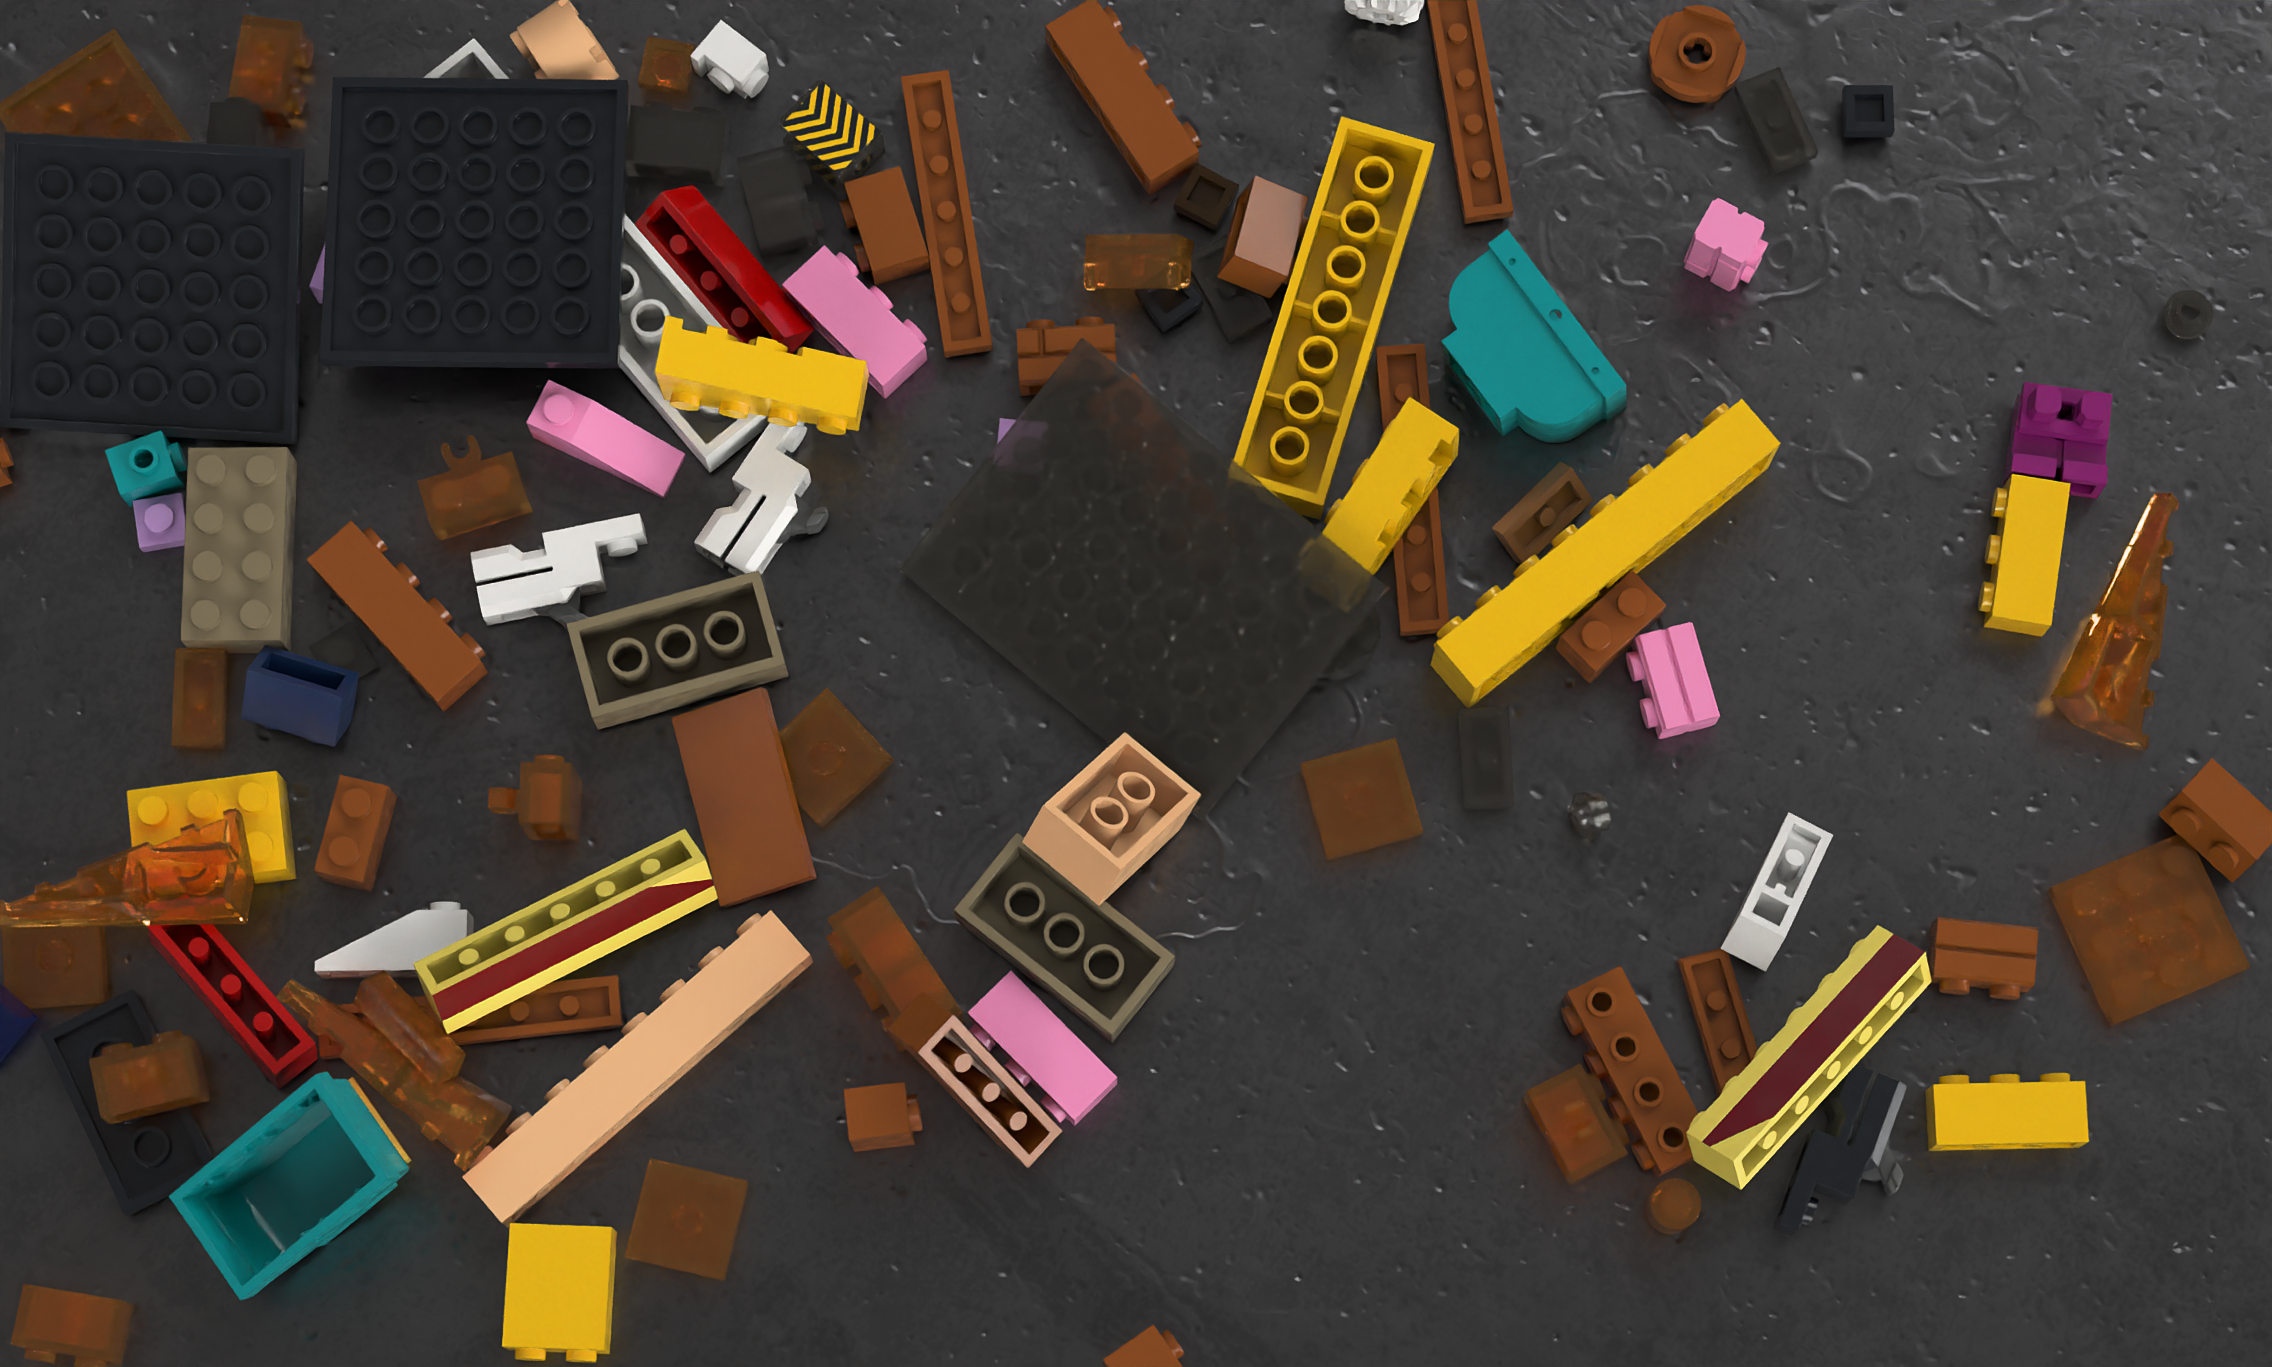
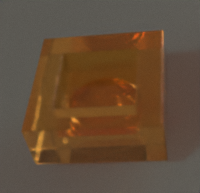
[638,36,696,96]

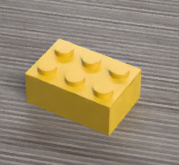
[127,771,297,899]

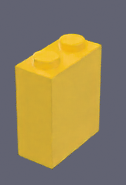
[502,1223,617,1363]

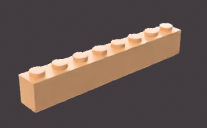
[462,910,813,1228]

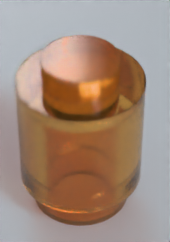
[1645,1178,1701,1234]

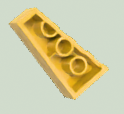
[655,315,869,435]
[1296,397,1459,613]

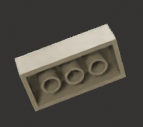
[181,447,297,653]
[566,570,789,730]
[954,833,1175,1043]

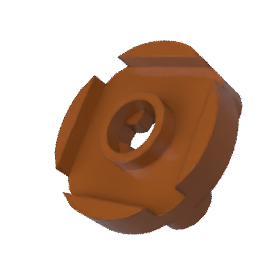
[1648,5,1746,103]

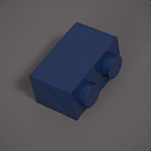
[241,645,359,747]

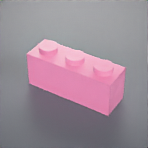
[782,245,927,399]
[968,971,1117,1126]

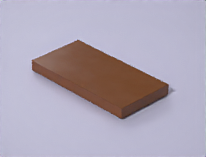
[671,687,817,908]

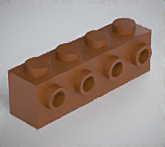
[1560,965,1698,1178]

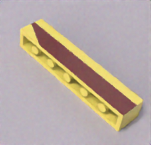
[413,829,718,1034]
[1686,925,1932,1190]

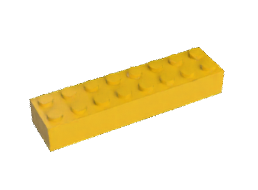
[1227,116,1435,520]
[1430,399,1781,709]

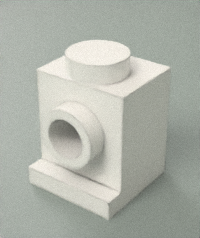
[690,20,769,99]

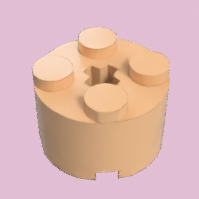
[510,0,620,80]

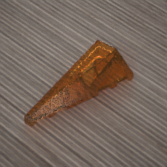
[2050,492,2179,750]
[0,808,255,927]
[276,979,513,1172]

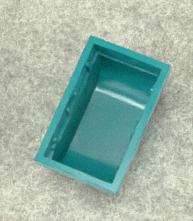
[1441,229,1627,443]
[169,1072,410,1300]

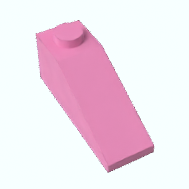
[526,380,686,498]

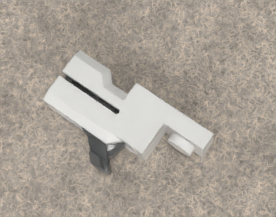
[694,421,829,576]
[471,513,648,630]

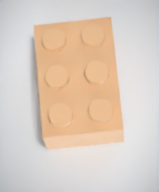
[1022,732,1201,906]

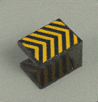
[779,80,886,197]

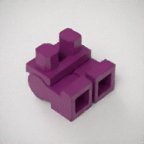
[2002,382,2112,499]

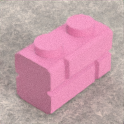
[1684,198,1769,292]
[1626,622,1720,739]

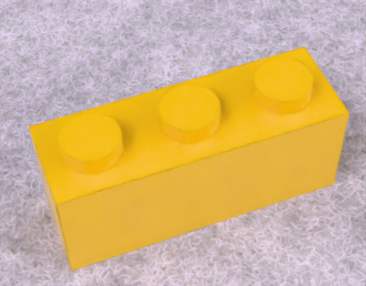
[1978,474,2071,637]
[1925,1073,2089,1151]

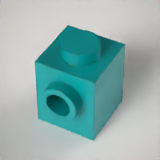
[105,431,188,507]

